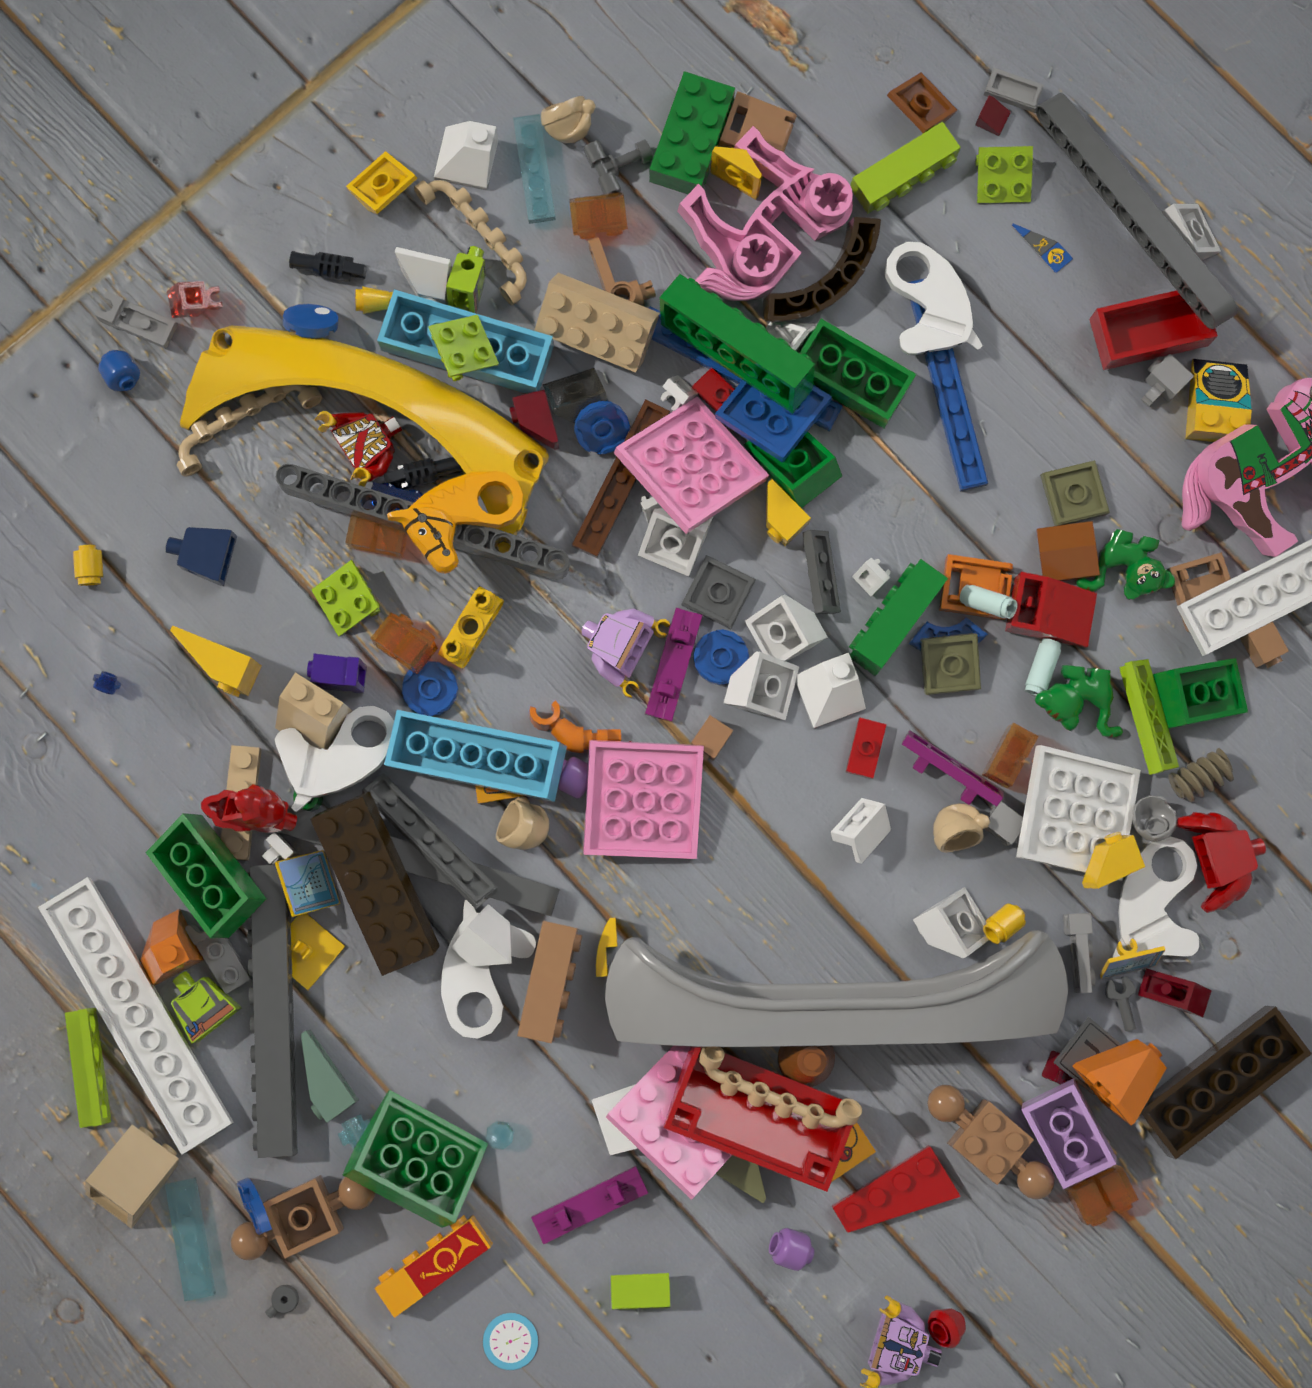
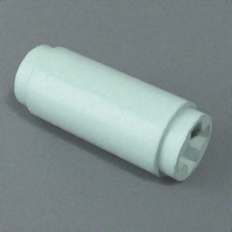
[960,585,1017,619]
[1025,638,1061,696]

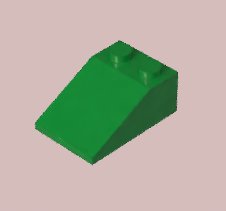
[744,432,842,508]
[1153,658,1248,728]

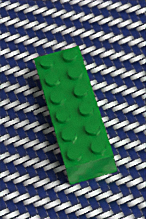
[659,274,815,414]

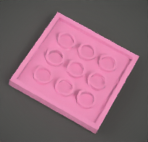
[614,397,769,534]
[583,740,704,859]
[606,1045,732,1200]

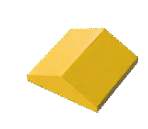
[710,147,762,200]
[346,151,418,214]

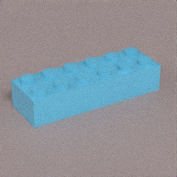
[377,289,554,394]
[384,710,567,802]

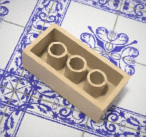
[534,272,660,373]

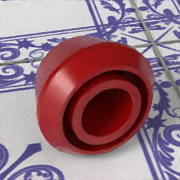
[928,1308,966,1349]

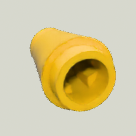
[355,286,393,314]

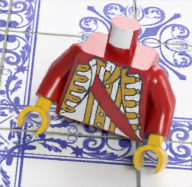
[314,411,402,487]

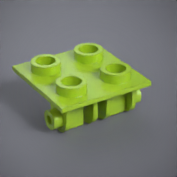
[975,146,1033,203]
[428,315,499,382]
[311,560,380,637]

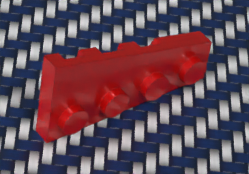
[832,1145,961,1233]

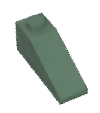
[301,1030,359,1123]

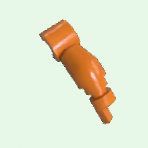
[529,700,621,753]

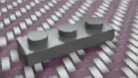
[802,530,841,614]

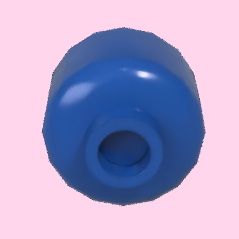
[98,350,140,391]

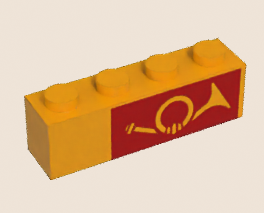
[374,1215,493,1318]

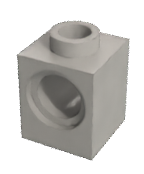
[985,801,1023,846]

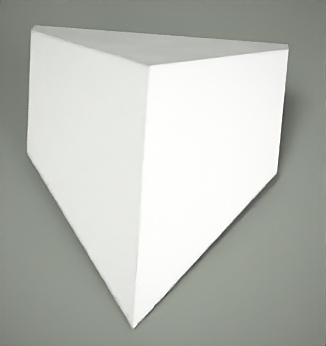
[766,321,818,353]
[451,904,512,967]

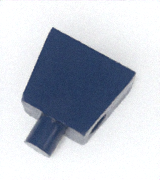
[166,527,237,586]

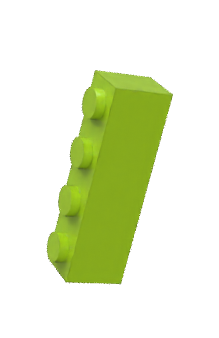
[850,121,961,214]

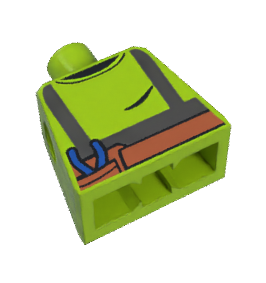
[446,246,486,314]
[171,971,242,1044]

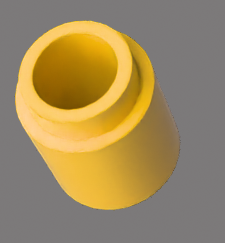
[73,545,103,586]
[983,903,1026,944]

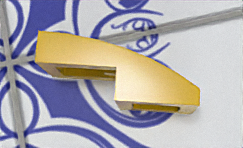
[596,918,618,977]

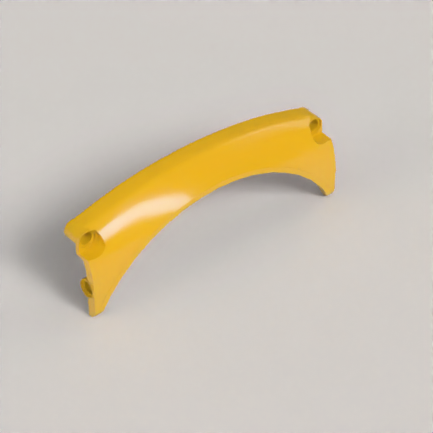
[180,325,549,553]

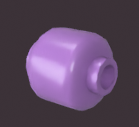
[558,757,588,799]
[769,1228,814,1271]

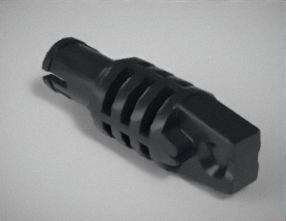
[289,251,367,282]
[384,457,462,490]

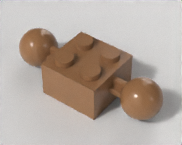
[927,1085,1055,1199]
[231,1175,376,1260]

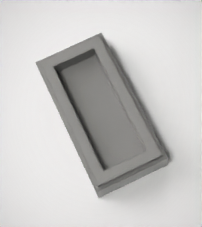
[984,67,1044,113]

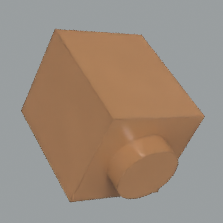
[1240,622,1289,668]
[691,715,733,761]

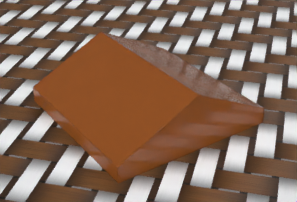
[887,72,957,133]
[1037,521,1100,581]

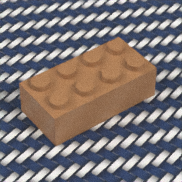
[517,921,583,1044]

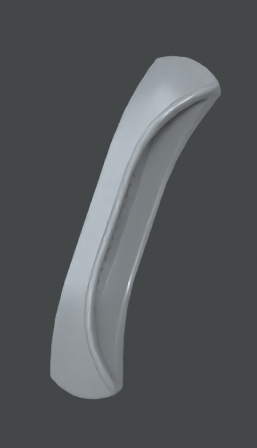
[605,930,1068,1047]

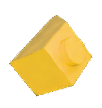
[766,479,811,546]
[1082,832,1145,889]

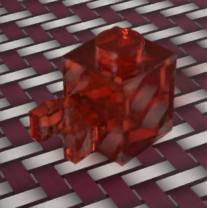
[167,281,223,318]

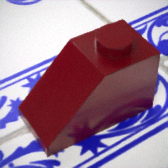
[509,389,559,450]
[1138,968,1212,1018]

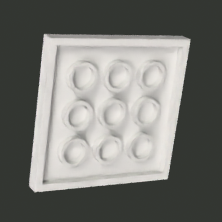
[1016,745,1141,881]

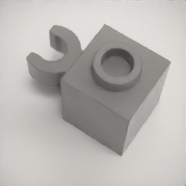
[1141,354,1194,407]

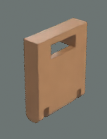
[718,91,797,152]
[1167,552,1231,632]

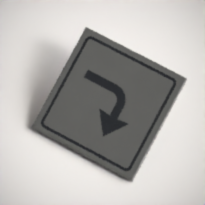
[1053,1017,1122,1095]

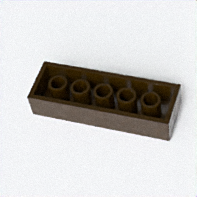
[310,791,440,976]
[1138,1006,1312,1159]

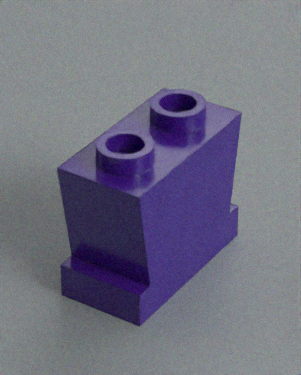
[307,653,367,693]

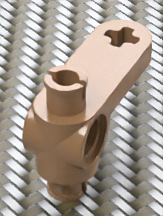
[587,237,656,306]

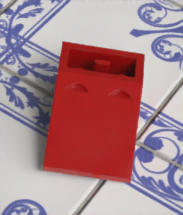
[1005,572,1097,648]

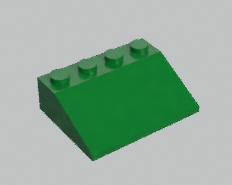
[342,1090,488,1228]

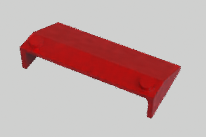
[663,1046,853,1192]

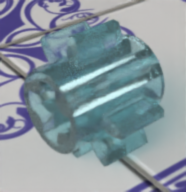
[338,1114,371,1150]

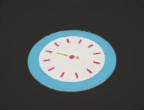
[483,1313,538,1370]

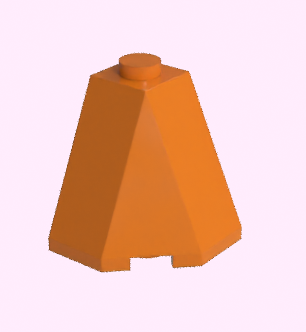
[140,909,204,986]
[1072,1039,1167,1126]

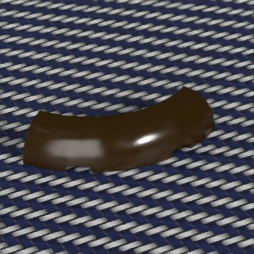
[763,217,881,322]

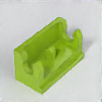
[611,1273,670,1310]

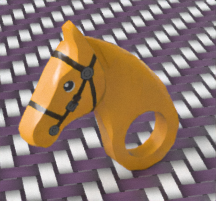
[387,471,523,574]

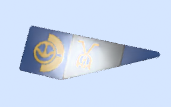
[1012,223,1073,273]

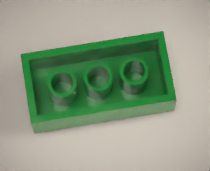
[649,71,735,194]
[800,318,916,429]
[849,559,948,676]
[145,813,267,938]

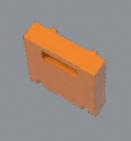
[939,554,1013,620]

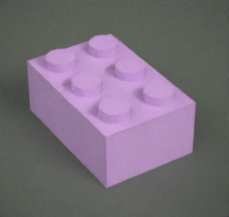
[1021,1079,1116,1189]

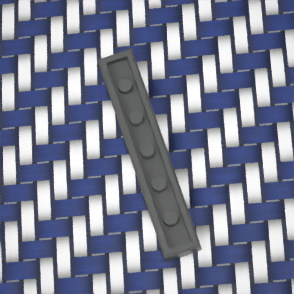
[362,773,498,909]

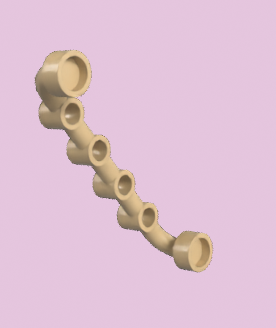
[414,180,527,305]
[177,385,322,477]
[699,1047,862,1129]

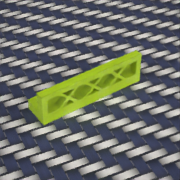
[1119,659,1179,775]
[65,1008,111,1128]

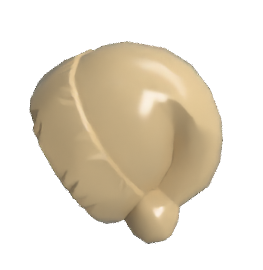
[541,96,596,143]
[496,796,549,850]
[933,803,990,853]

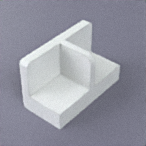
[831,798,891,864]

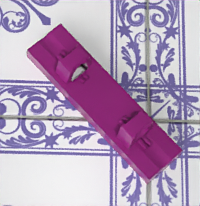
[645,608,703,722]
[902,730,1004,807]
[531,1166,648,1244]

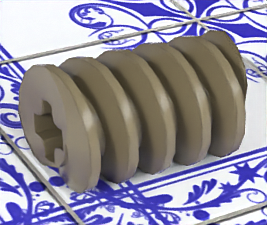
[1168,748,1234,803]

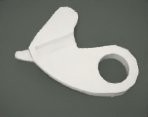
[885,242,982,355]
[275,706,394,813]
[441,900,536,1039]

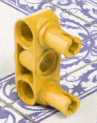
[438,586,504,669]

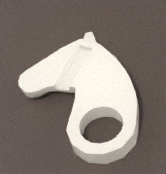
[1113,836,1199,958]

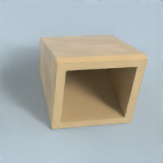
[275,672,353,750]
[85,1125,179,1229]

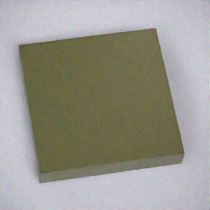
[1040,460,1110,526]
[920,633,981,695]

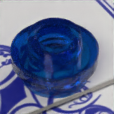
[93,671,121,695]

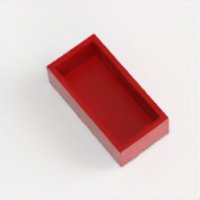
[1089,290,1218,370]

